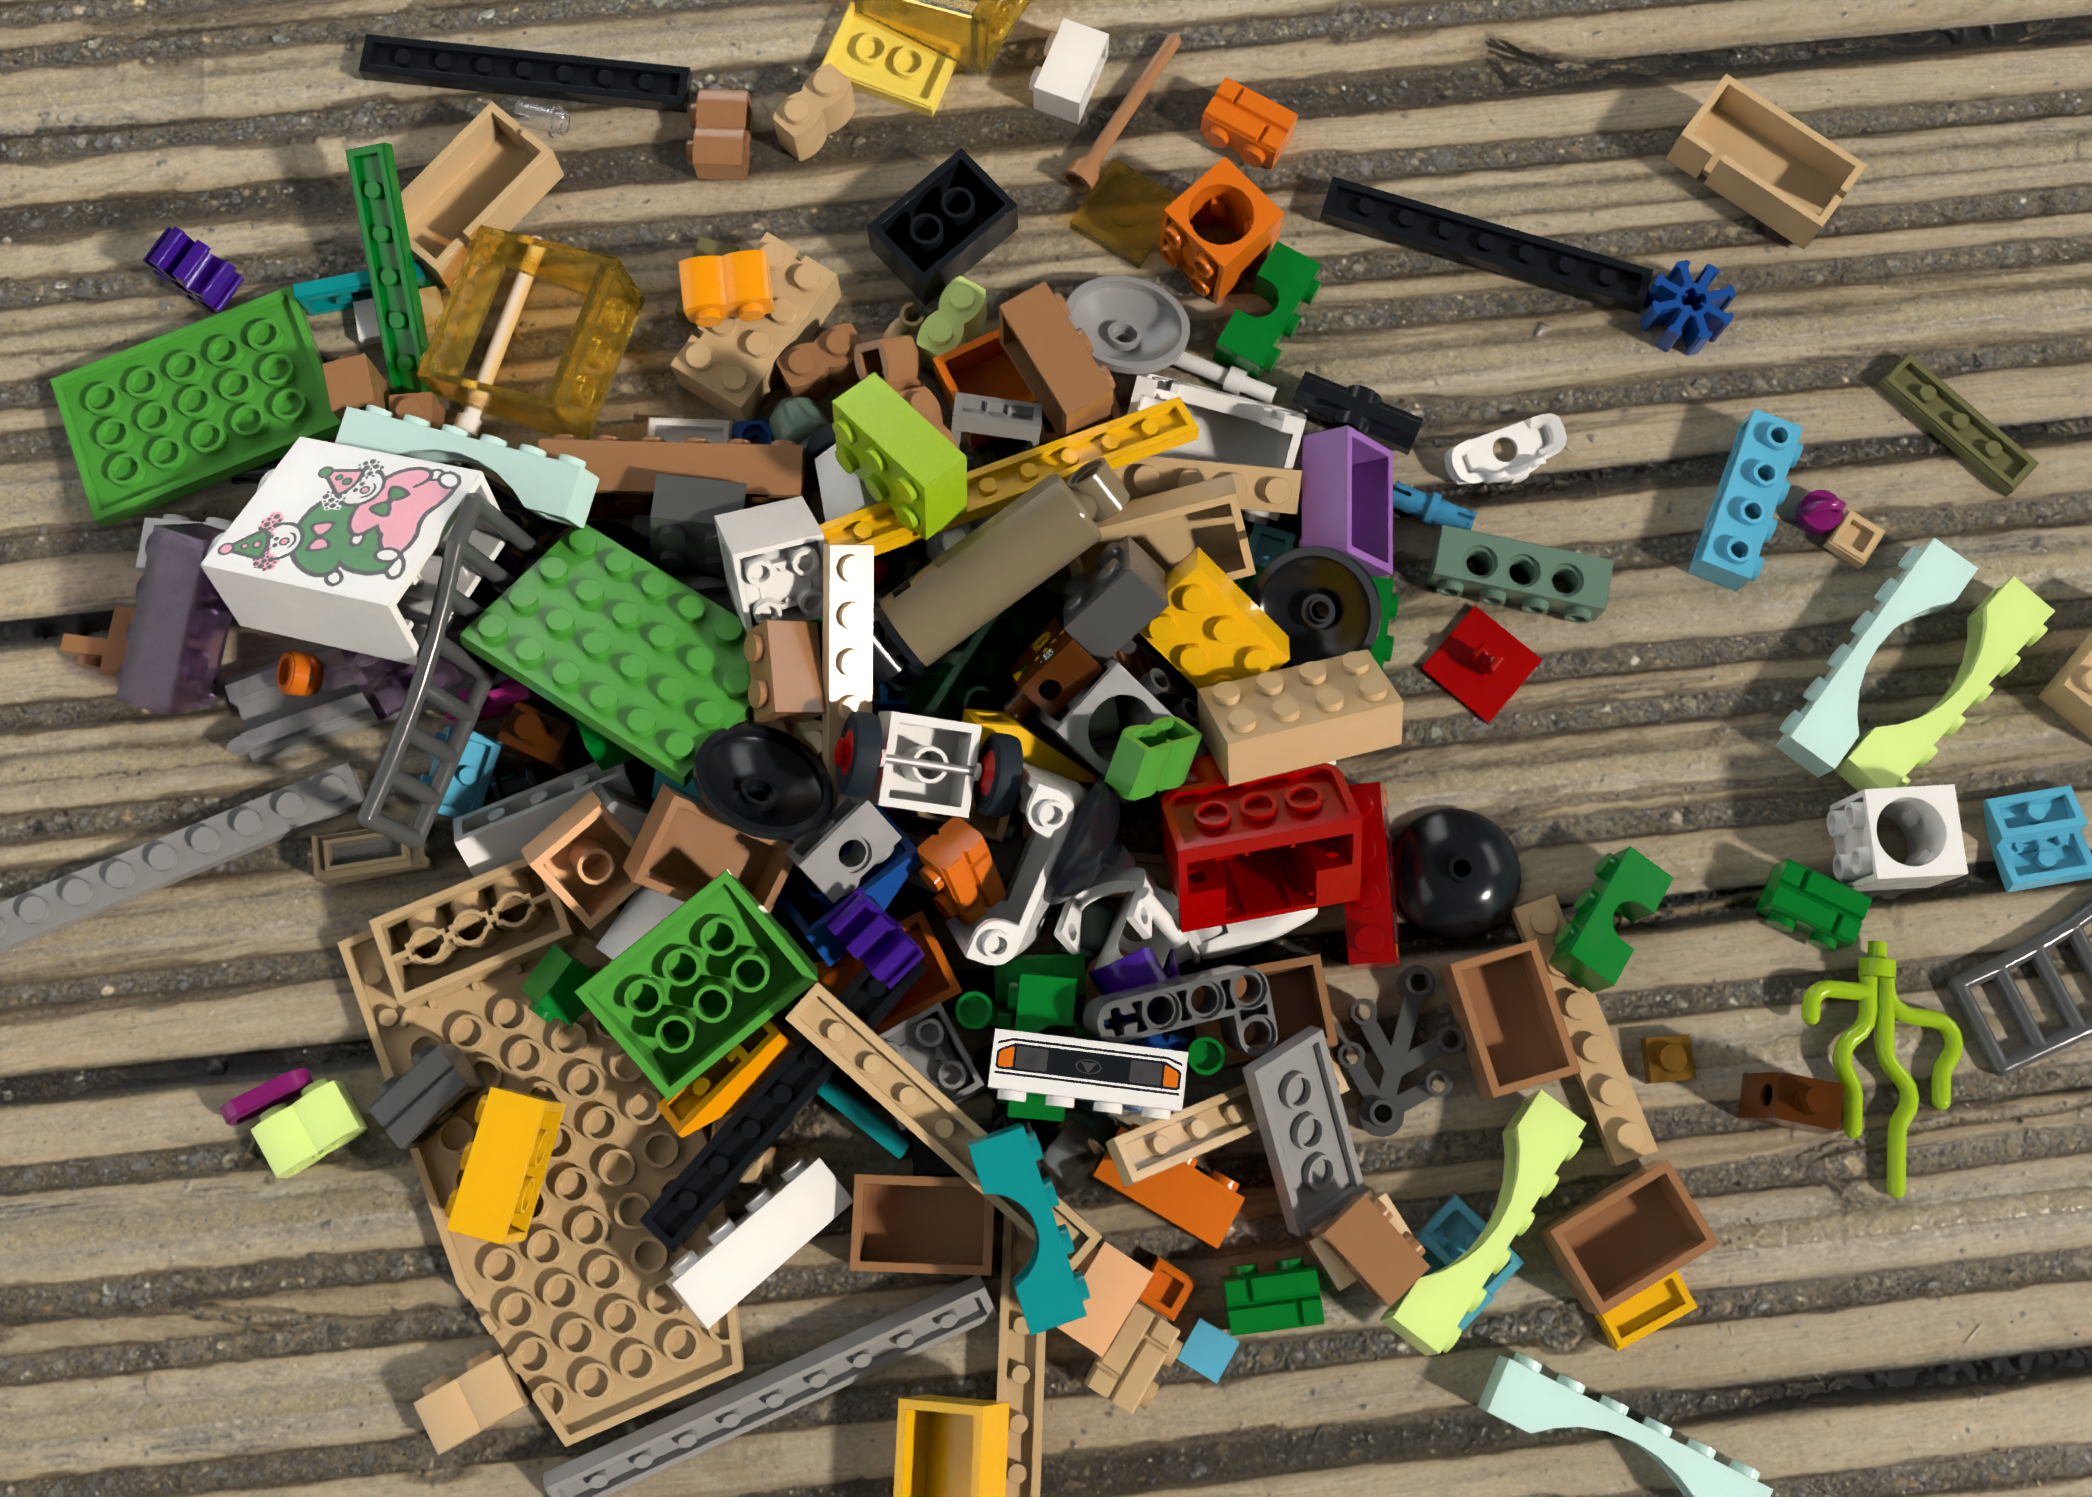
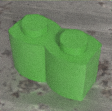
[1104,717,1203,801]

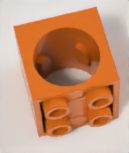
[1159,157,1285,304]

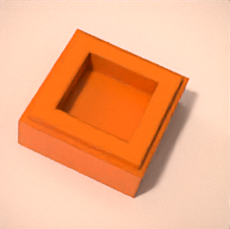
[1138,1256,1197,1322]

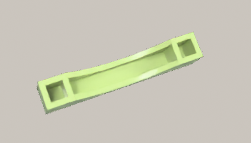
[1835,576,2055,792]
[1380,1089,1587,1356]

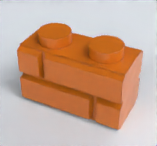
[1200,77,1299,170]
[917,817,1006,926]

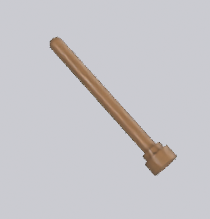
[1063,33,1181,194]

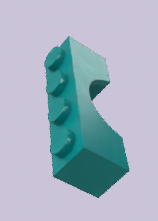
[966,1123,1091,1336]

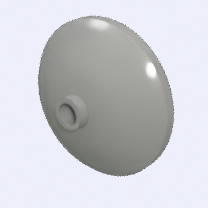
[1066,275,1190,375]

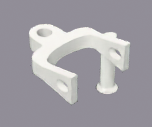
[1053,843,1190,955]

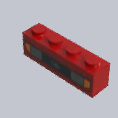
[1344,782,1401,970]

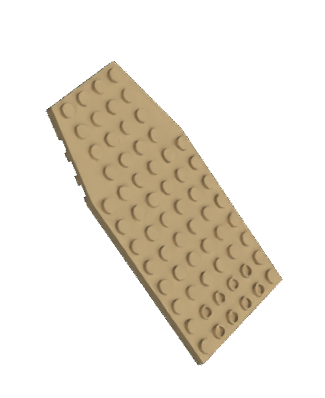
[337,857,745,1447]

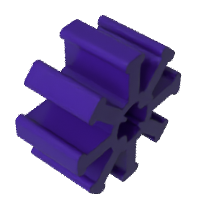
[142,226,244,313]
[825,887,925,989]

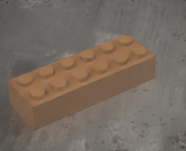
[538,434,812,520]

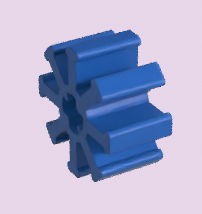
[1640,260,1736,356]

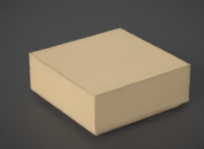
[1822,509,1886,569]

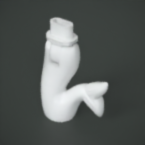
[1174,908,1318,964]

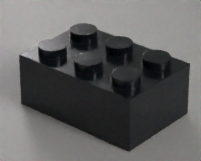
[867,148,1018,306]

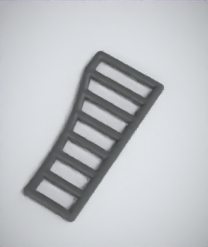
[357,493,547,849]
[1947,899,2092,1077]

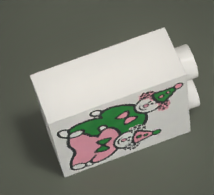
[200,436,507,666]

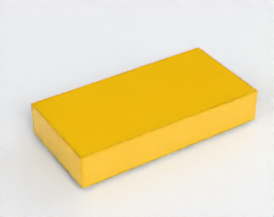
[1594,1270,1698,1351]

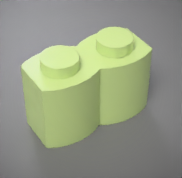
[917,276,987,372]
[251,1078,369,1178]

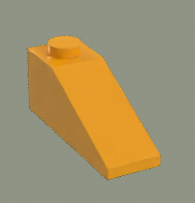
[656,1018,796,1138]

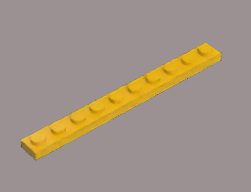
[819,396,1199,556]

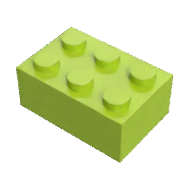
[832,372,967,540]

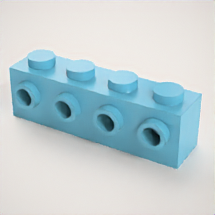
[1688,409,1803,591]

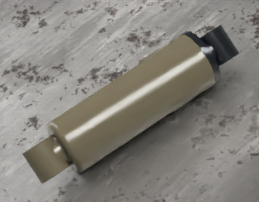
[873,457,1130,685]

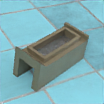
[307,820,436,886]

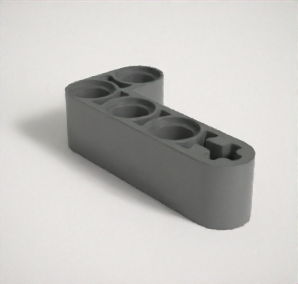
[1083,965,1278,1056]

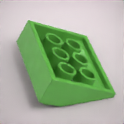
[575,869,818,1100]

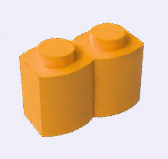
[678,250,774,327]

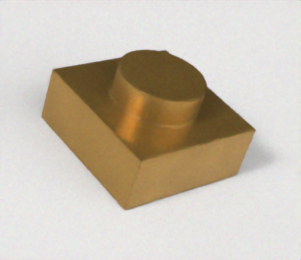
[1640,1034,1697,1084]

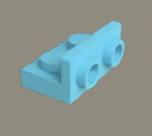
[415,724,501,819]

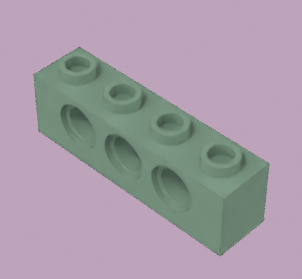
[1426,525,1614,623]

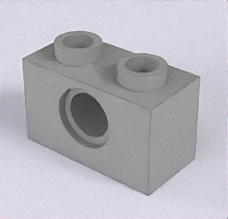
[784,795,902,903]

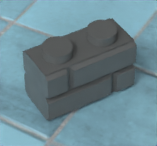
[369,1043,486,1150]

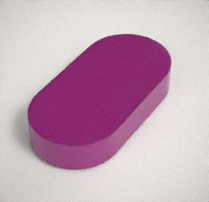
[220,1068,313,1126]

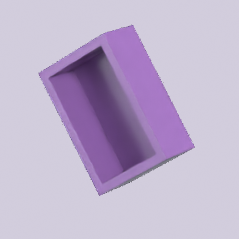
[1299,425,1393,577]

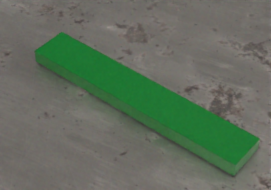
[345,142,439,400]

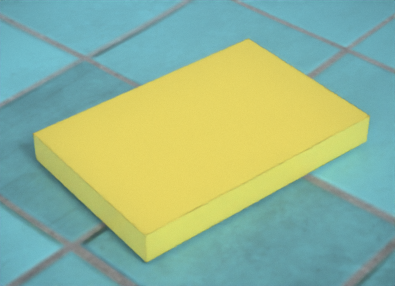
[820,1,963,118]

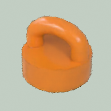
[276,650,324,697]

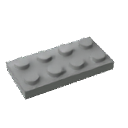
[1242,1025,1366,1237]

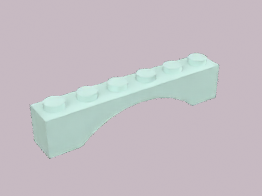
[335,405,600,529]
[1775,538,1978,778]
[1477,1352,1773,1497]

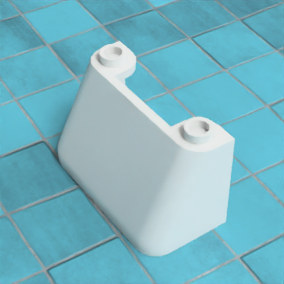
[1127,373,1306,525]
[945,761,1089,966]

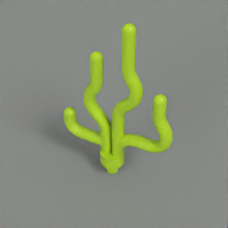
[1801,941,1963,1199]

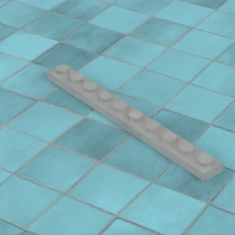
[0,761,365,955]
[543,1275,998,1497]

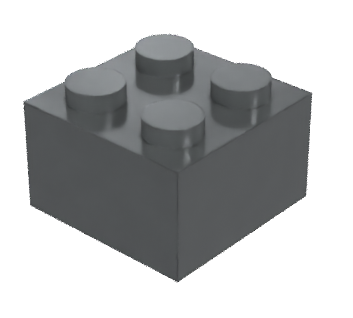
[650,473,747,578]
[1063,535,1169,664]

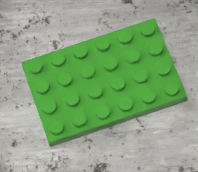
[50,285,341,528]
[460,524,754,787]

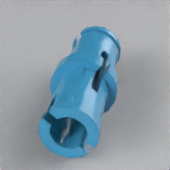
[1393,481,1477,530]

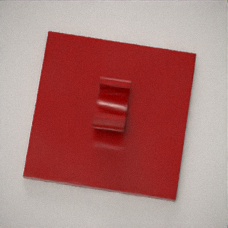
[1420,606,1542,725]

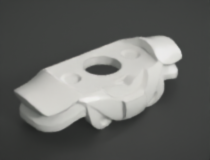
[1445,413,1567,485]

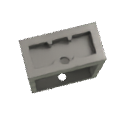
[951,392,1043,451]

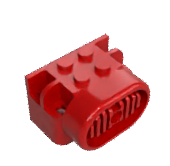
[1159,754,1363,933]

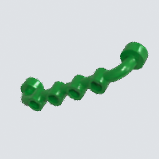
[955,991,1225,1076]

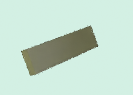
[1876,352,2039,496]

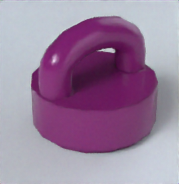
[1796,490,1846,535]

